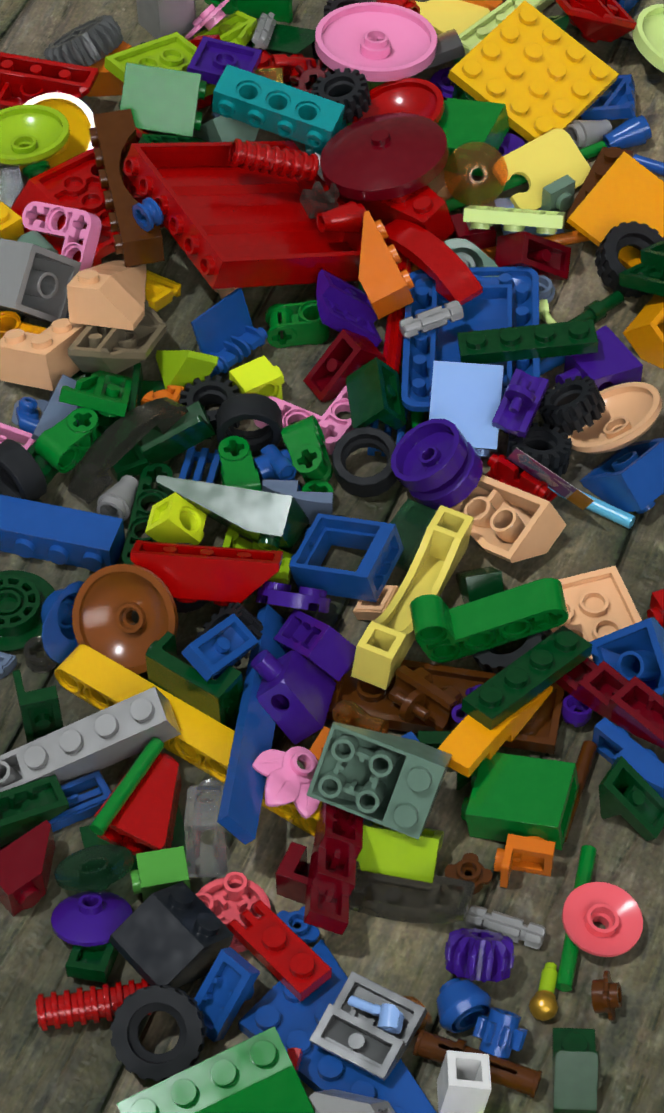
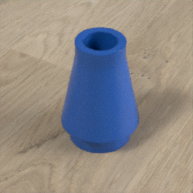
[603,115,652,149]

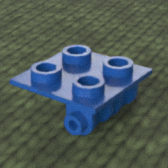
[191,288,268,378]

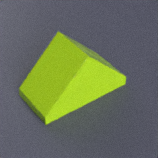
[156,350,218,391]

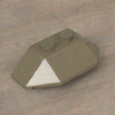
[68,299,167,374]

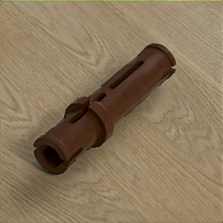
[413,1029,542,1098]

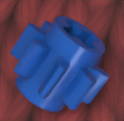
[472,1007,528,1059]

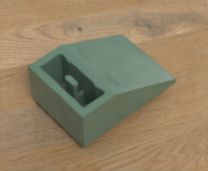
[307,722,452,840]

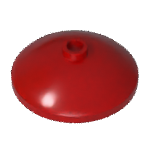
[352,78,445,123]

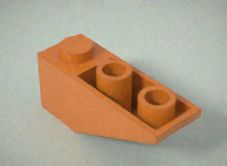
[358,210,415,320]

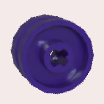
[391,419,483,510]

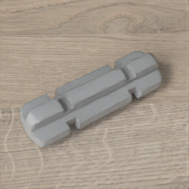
[251,12,277,50]
[399,300,464,339]
[466,905,546,949]

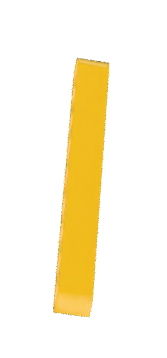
[54,644,322,837]

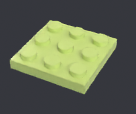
[463,205,566,235]

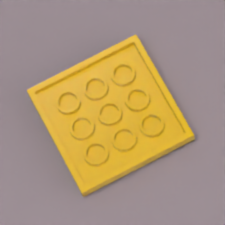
[448,0,619,142]

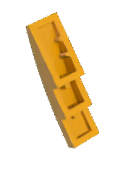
[437,686,553,778]

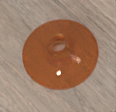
[444,141,508,206]

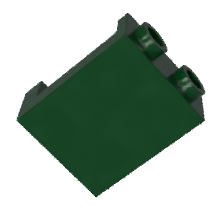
[145,631,243,730]

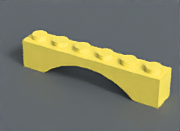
[351,505,474,690]

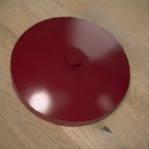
[320,113,449,201]

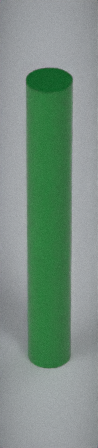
[89,737,165,836]

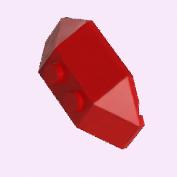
[554,0,637,43]
[0,52,99,109]
[130,540,283,606]

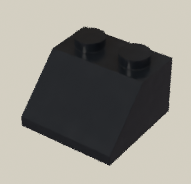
[109,881,234,988]

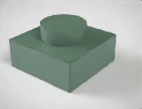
[541,175,576,212]

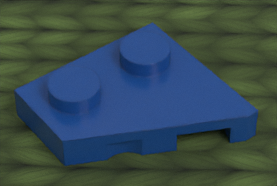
[581,74,636,120]

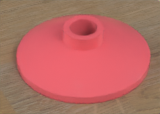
[562,882,643,957]

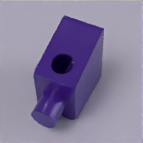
[555,325,643,391]
[251,649,336,745]

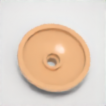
[568,382,662,454]

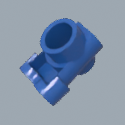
[253,444,301,491]

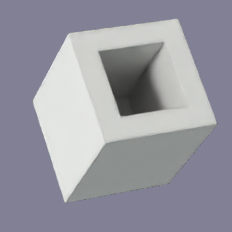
[437,1050,492,1113]

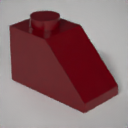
[495,231,571,280]
[303,329,386,403]
[0,820,55,917]

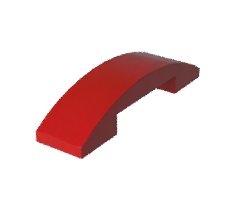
[384,219,483,305]

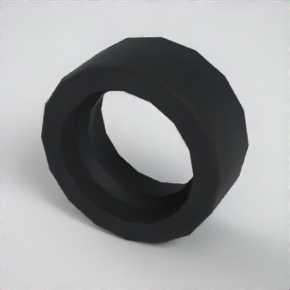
[217,394,282,456]
[332,427,397,498]
[0,439,47,501]

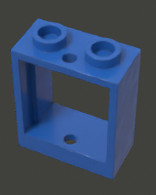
[289,513,404,602]

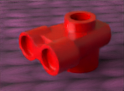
[266,53,317,89]

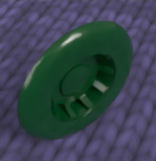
[0,570,55,652]

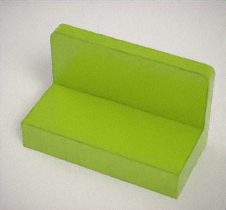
[356,819,444,885]

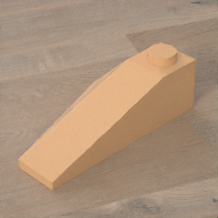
[67,260,147,331]
[450,474,566,563]

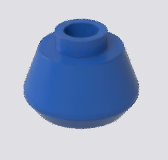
[436,978,491,1033]

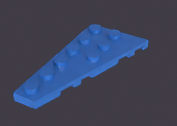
[238,939,436,1113]

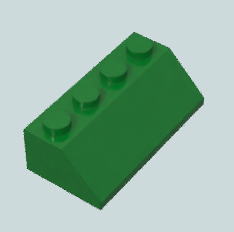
[116,1026,315,1113]

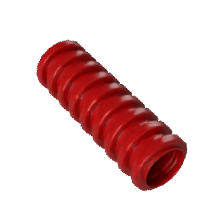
[228,138,319,183]
[36,978,152,1031]

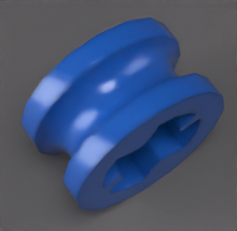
[132,197,164,232]

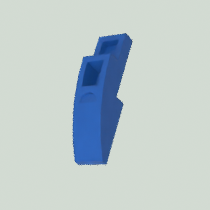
[592,717,664,799]

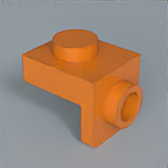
[494,833,556,888]

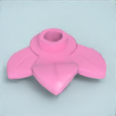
[185,0,230,40]
[252,746,320,819]

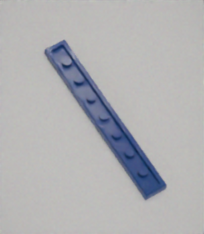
[217,604,289,845]

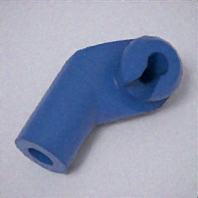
[16,397,40,434]

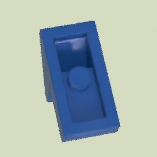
[181,613,259,682]

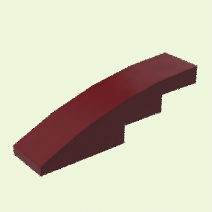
[555,658,664,749]
[304,802,363,935]

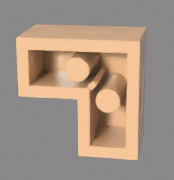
[0,318,86,391]

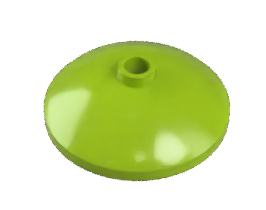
[0,104,70,166]

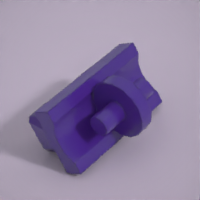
[492,368,549,438]

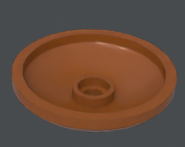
[72,563,178,674]

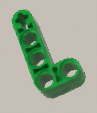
[410,578,569,663]

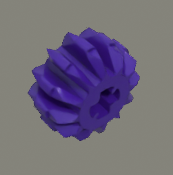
[444,927,515,983]

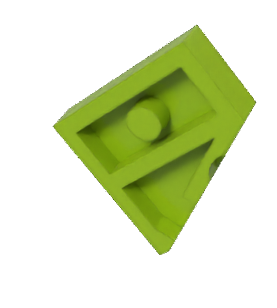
[193,11,257,46]

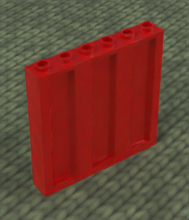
[123,141,362,289]

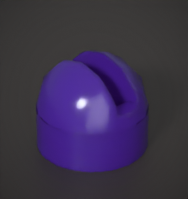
[561,695,593,728]

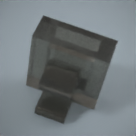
[299,182,340,219]

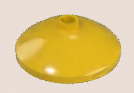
[16,92,94,173]

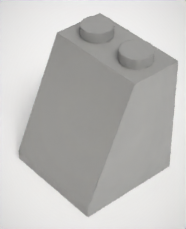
[0,238,81,323]

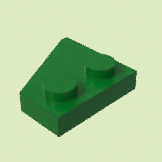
[59,370,132,417]

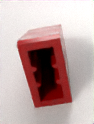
[94,752,182,856]

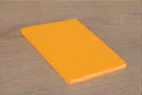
[566,151,664,269]

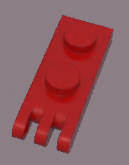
[227,900,332,1002]

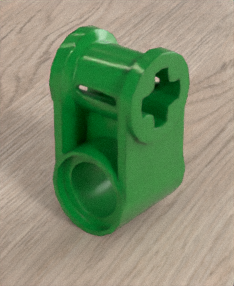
[265,300,330,348]
[35,408,102,473]
[281,415,333,483]
[218,436,262,491]

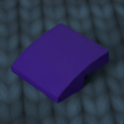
[316,269,382,348]

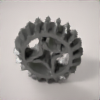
[44,15,123,67]

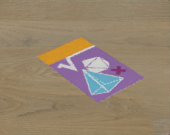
[507,447,594,510]

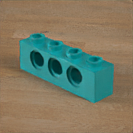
[212,64,345,150]

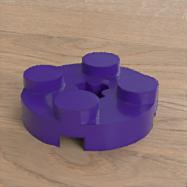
[256,581,331,613]

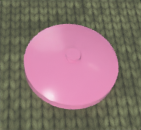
[315,2,437,82]

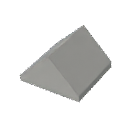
[136,0,197,39]

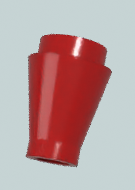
[316,201,366,234]

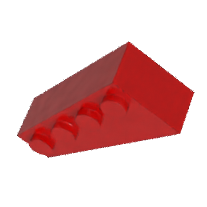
[340,185,455,242]

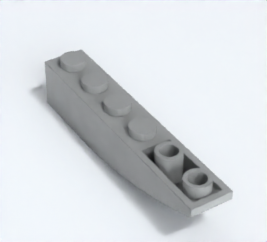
[0,687,181,792]

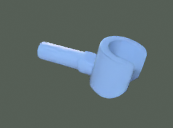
[348,995,404,1034]

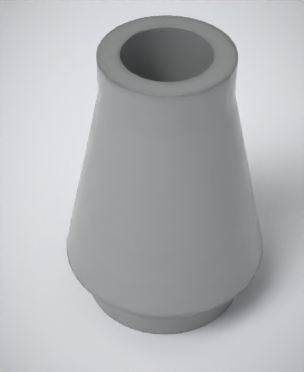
[565,119,612,149]
[97,475,139,521]

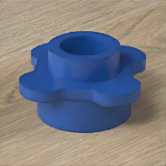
[277,906,320,945]

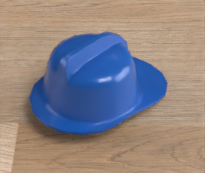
[41,581,84,663]

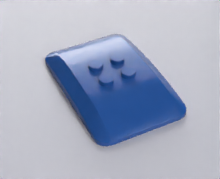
[401,266,540,412]

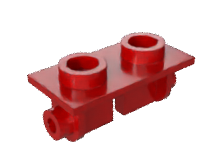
[485,454,557,502]

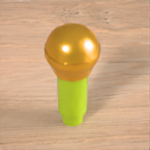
[529,962,558,1021]

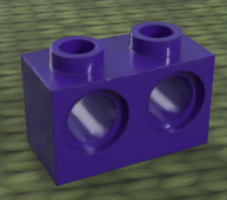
[274,609,356,682]

